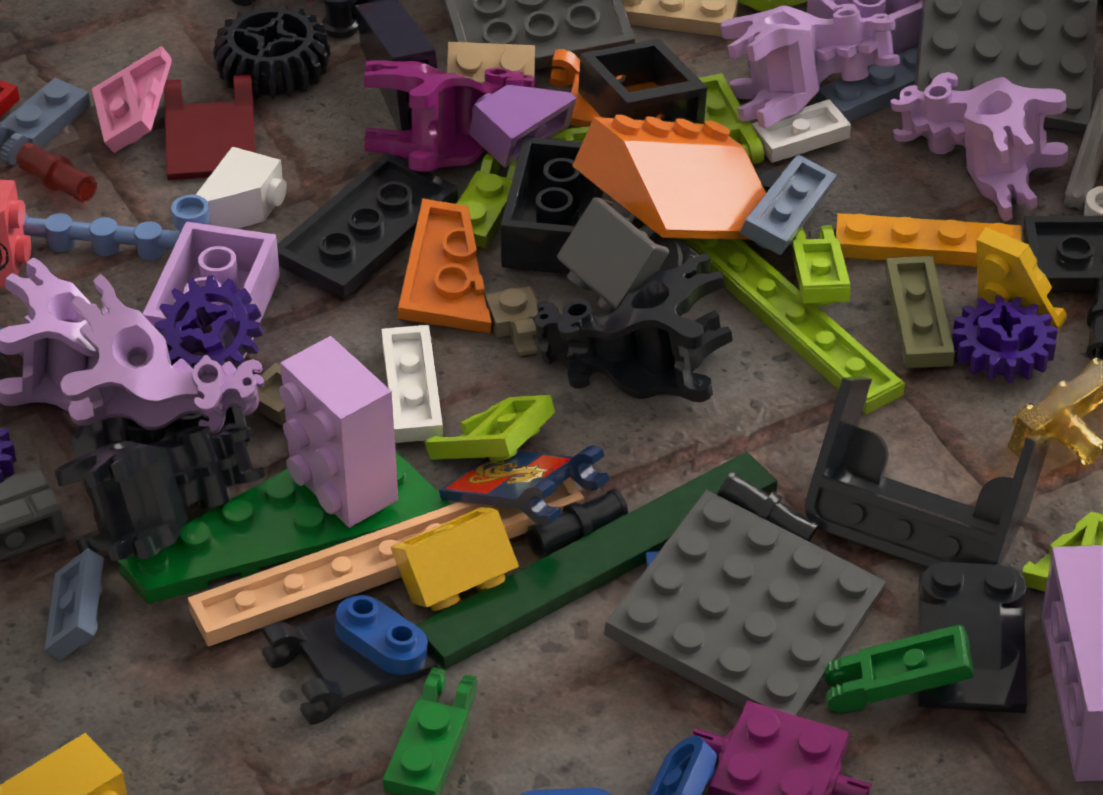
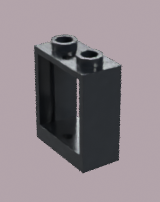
[578,39,707,124]

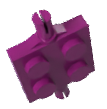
[691,700,872,795]

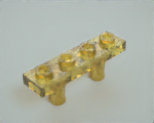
[1007,358,1103,466]

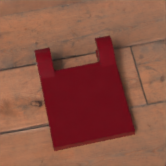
[164,75,256,180]

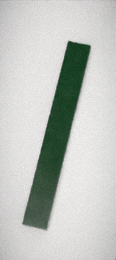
[416,451,778,669]

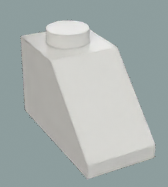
[196,147,287,229]

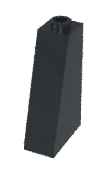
[355,0,438,131]

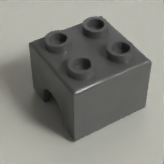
[557,197,698,314]

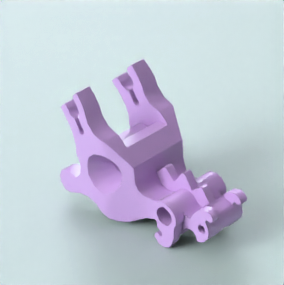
[720,4,900,128]
[890,72,1068,222]
[0,257,99,411]
[60,273,265,435]

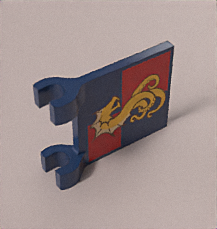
[439,445,609,525]

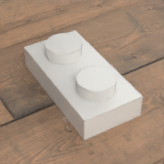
[752,99,851,163]

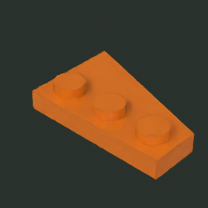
[397,199,491,334]

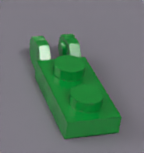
[824,624,974,714]
[383,667,478,795]

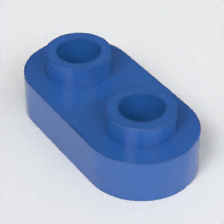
[335,595,428,675]
[648,736,717,795]

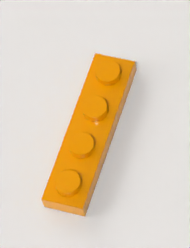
[836,213,1022,267]

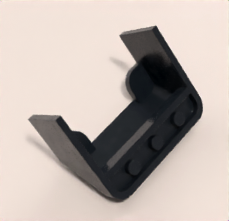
[805,376,1051,567]

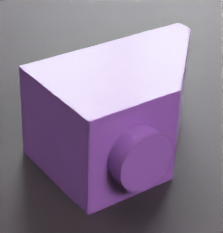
[468,85,576,167]

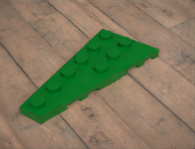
[118,452,452,604]

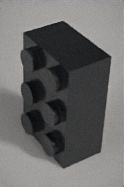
[501,136,611,274]

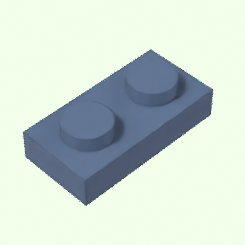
[44,548,104,661]

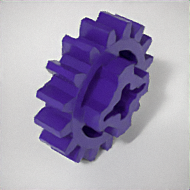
[154,275,264,369]
[952,295,1058,383]

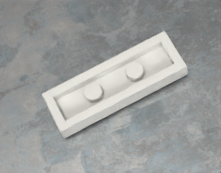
[381,325,443,443]

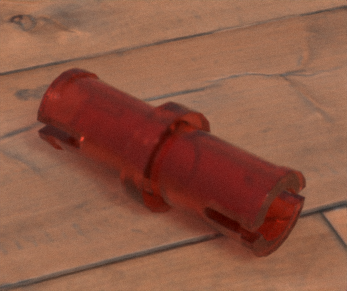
[16,142,97,203]

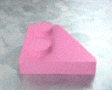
[92,46,172,153]

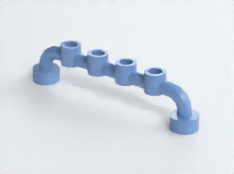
[23,194,210,260]

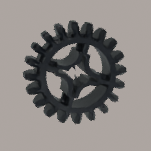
[213,4,330,100]

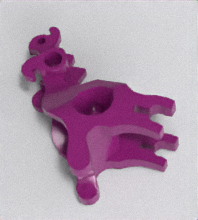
[364,60,535,172]

